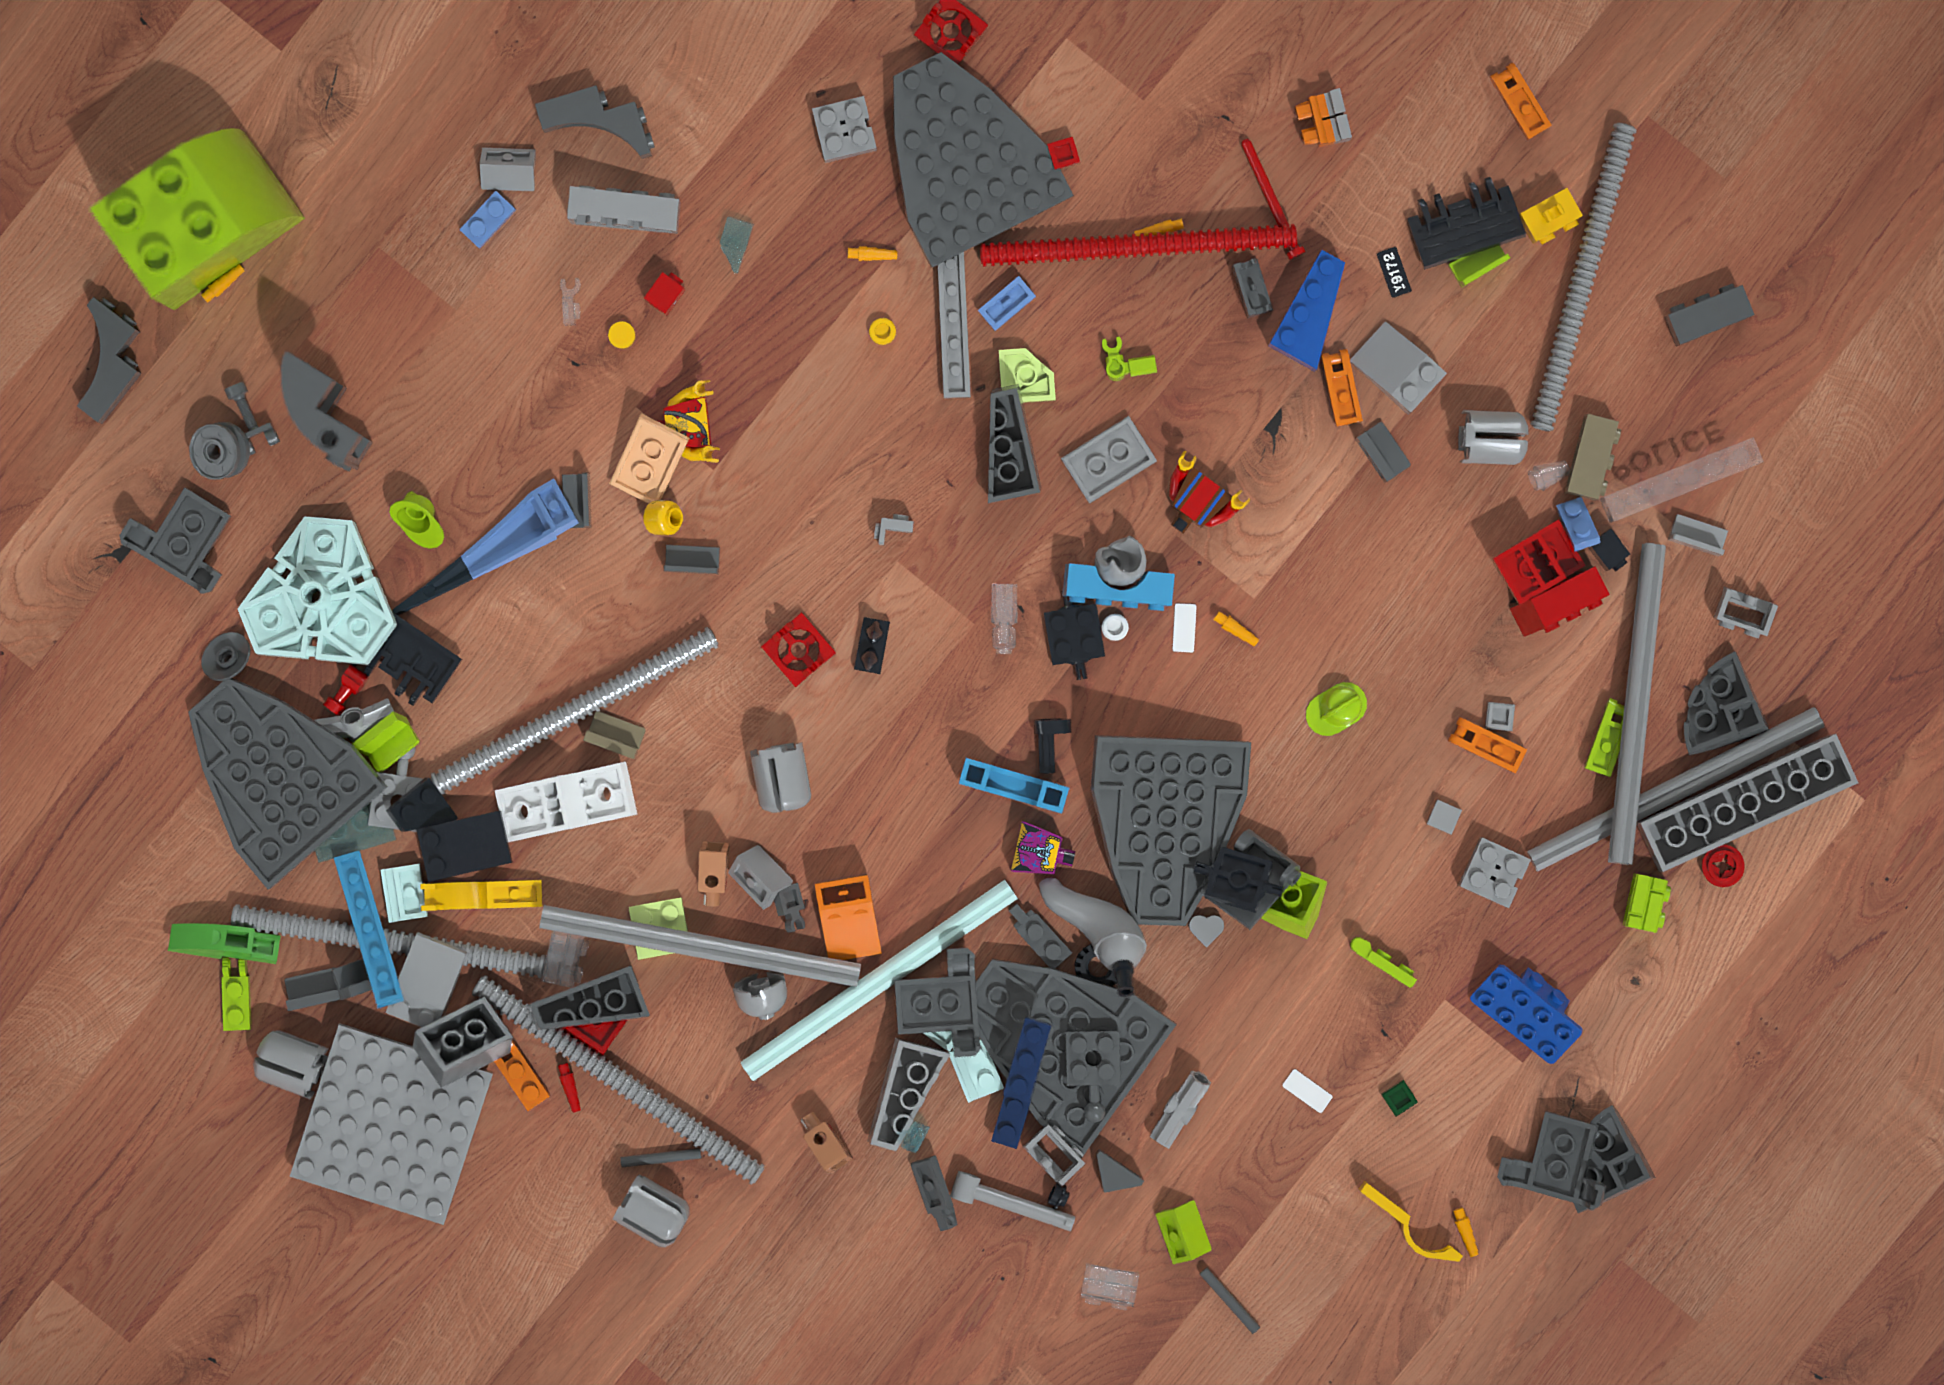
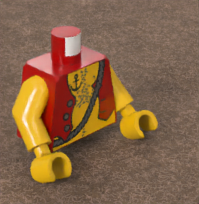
[657,380,720,463]

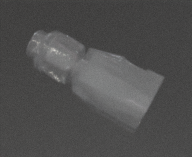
[991,584,1018,654]

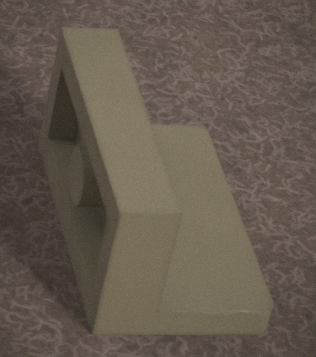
[583,712,646,759]

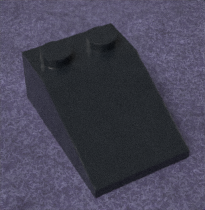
[416,810,513,882]

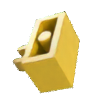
[1519,188,1583,245]

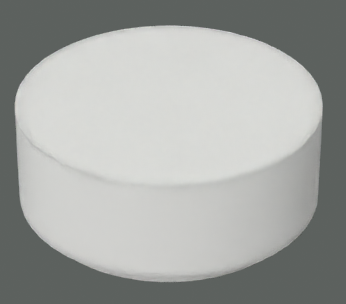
[1102,614,1129,641]

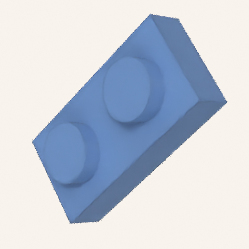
[459,191,516,249]
[978,276,1036,331]
[1556,497,1600,551]

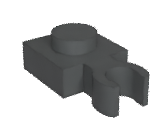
[774,883,805,933]

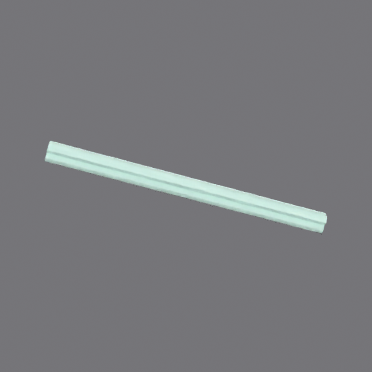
[741,880,1018,1081]

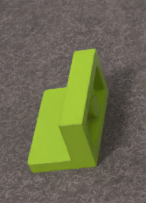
[1448,245,1510,288]
[352,711,420,773]
[1156,1200,1211,1264]

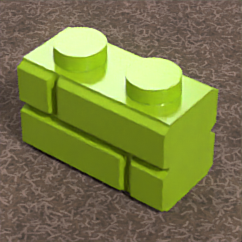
[1622,873,1671,933]

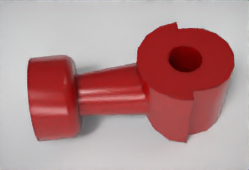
[323,664,369,716]

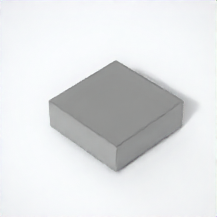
[1485,702,1515,731]
[1426,800,1462,835]

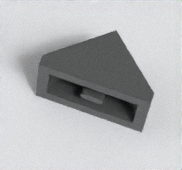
[1096,1149,1144,1193]

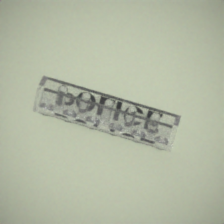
[1600,437,1764,523]

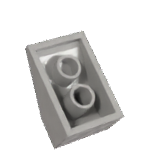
[1350,321,1447,415]
[386,932,467,1027]

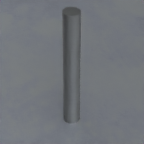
[620,1148,702,1168]
[1199,1267,1260,1334]

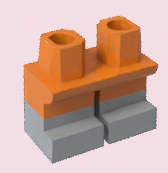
[1295,88,1352,147]

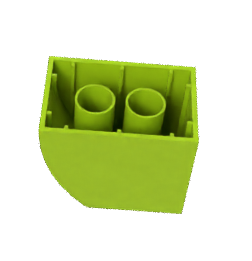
[89,128,305,310]

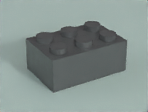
[413,997,513,1088]

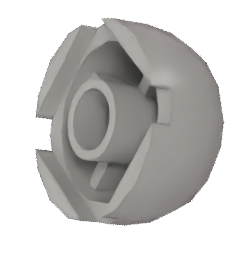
[733,971,787,1020]

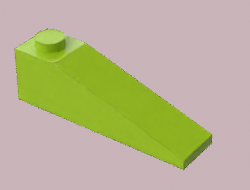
[1261,871,1327,939]

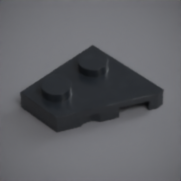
[386,777,458,832]

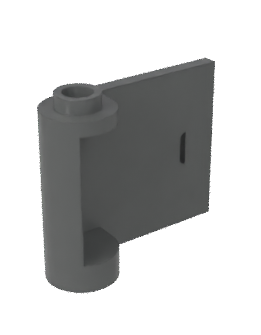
[1200,829,1301,930]

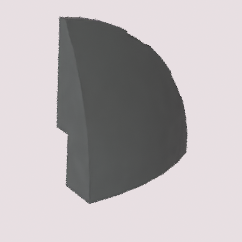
[1684,651,1769,755]
[1574,1105,1656,1213]

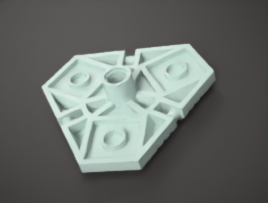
[238,516,397,665]

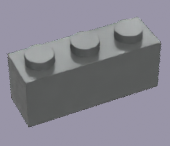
[1664,283,1755,347]

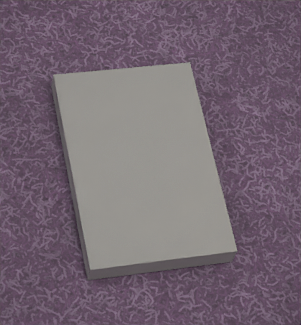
[1061,416,1157,504]

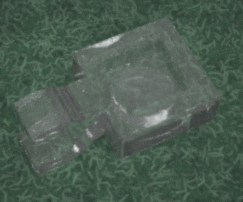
[560,278,581,326]

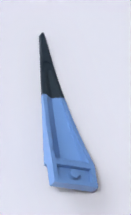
[391,479,579,615]

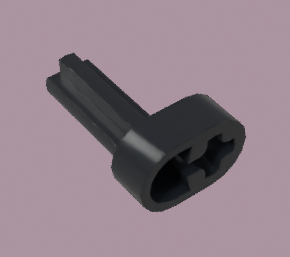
[1034,718,1071,774]

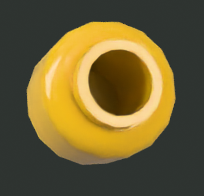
[643,500,683,535]

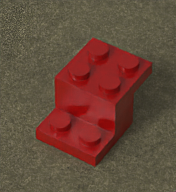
[1492,519,1586,605]

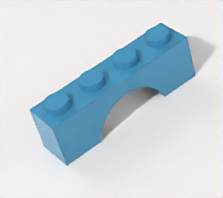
[1062,563,1175,611]
[959,758,1069,814]

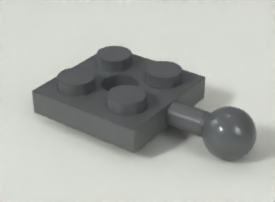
[1066,1030,1121,1123]

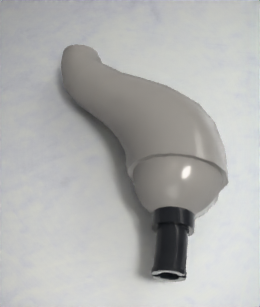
[1039,878,1147,997]

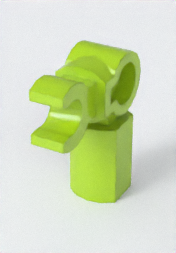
[1102,337,1157,381]

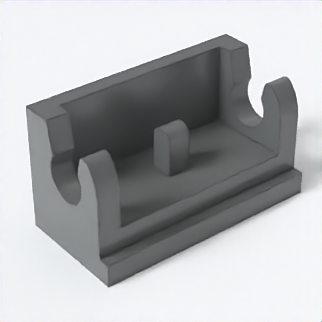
[1232,258,1273,318]

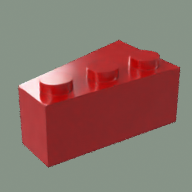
[1510,566,1610,637]

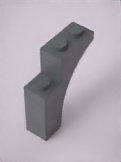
[535,85,655,159]
[77,297,142,424]

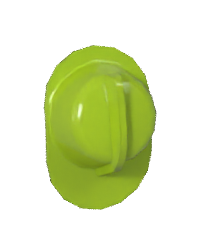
[389,491,444,549]
[1306,682,1367,736]

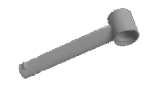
[950,1171,1076,1232]

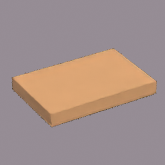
[609,414,690,504]

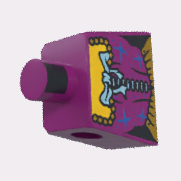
[1011,821,1076,874]

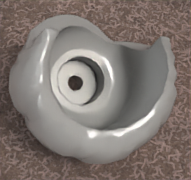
[1094,536,1147,586]

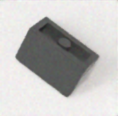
[1355,422,1411,483]
[562,473,592,528]
[664,545,720,575]
[332,959,372,1000]
[285,967,341,1011]

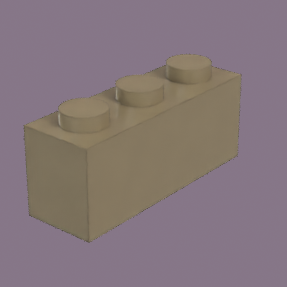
[1564,414,1621,501]

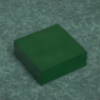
[1381,1080,1418,1117]

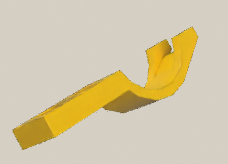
[420,880,542,911]
[1358,1181,1463,1262]

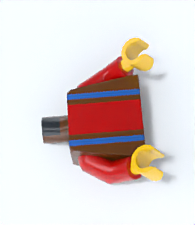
[1169,451,1250,534]

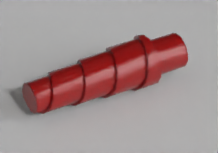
[558,1062,581,1113]

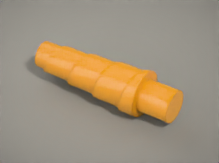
[1134,219,1184,236]
[848,246,897,261]
[201,264,245,303]
[1213,611,1259,646]
[1453,1207,1478,1257]

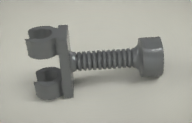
[224,381,280,455]

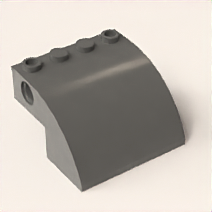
[281,351,373,472]

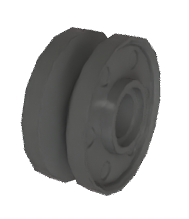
[189,422,250,480]

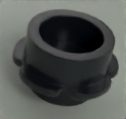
[1047,1183,1070,1209]

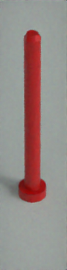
[1241,138,1306,260]

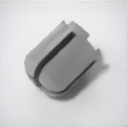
[1458,410,1528,465]
[750,742,811,813]
[253,1030,329,1099]
[613,1175,690,1247]

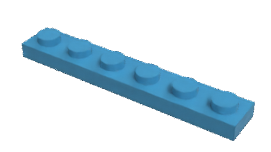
[334,850,404,1008]

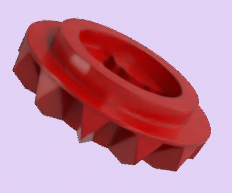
[1702,845,1745,887]

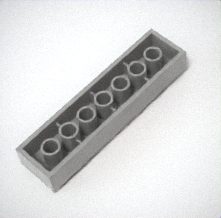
[1637,734,1858,872]

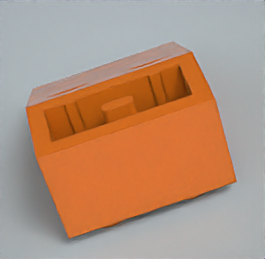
[815,874,882,960]

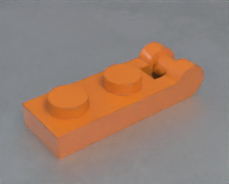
[1489,63,1552,140]
[1321,348,1363,427]
[1448,717,1527,774]
[494,1039,551,1111]

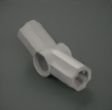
[314,698,394,742]
[1150,1071,1211,1149]

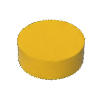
[869,318,896,345]
[608,322,636,349]

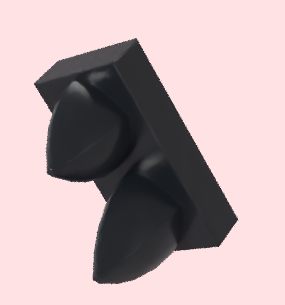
[854,617,890,674]

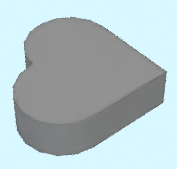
[1189,915,1224,947]

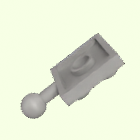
[367,747,423,832]

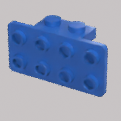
[1470,965,1583,1064]

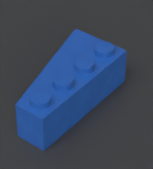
[1268,250,1345,372]

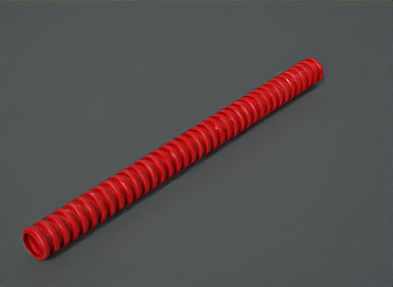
[980,224,1297,267]

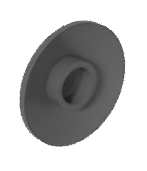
[201,632,250,681]

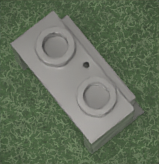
[1714,587,1778,639]
[1022,1124,1085,1186]

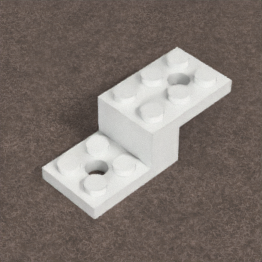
[495,762,637,842]

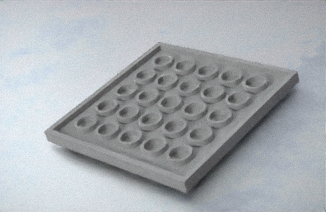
[290,1023,493,1225]

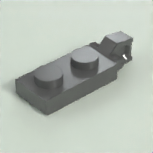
[1009,904,1072,969]
[911,1155,958,1232]

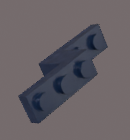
[991,1017,1052,1149]

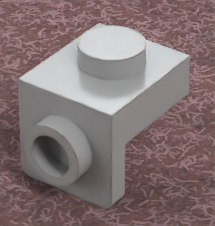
[874,514,914,546]

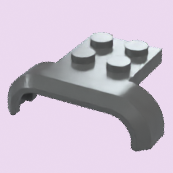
[119,488,232,594]
[894,948,981,1057]
[1497,1111,1606,1211]

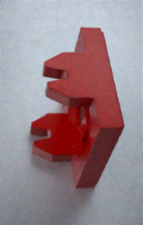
[914,0,988,65]
[761,612,836,688]

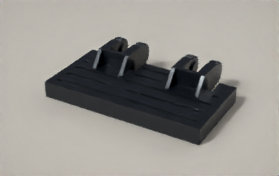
[1407,177,1526,270]
[350,612,463,706]

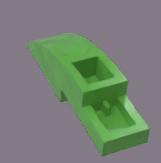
[168,923,281,964]

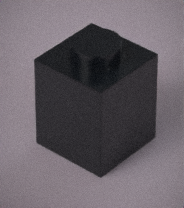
[1588,529,1630,572]

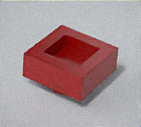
[1047,136,1080,170]

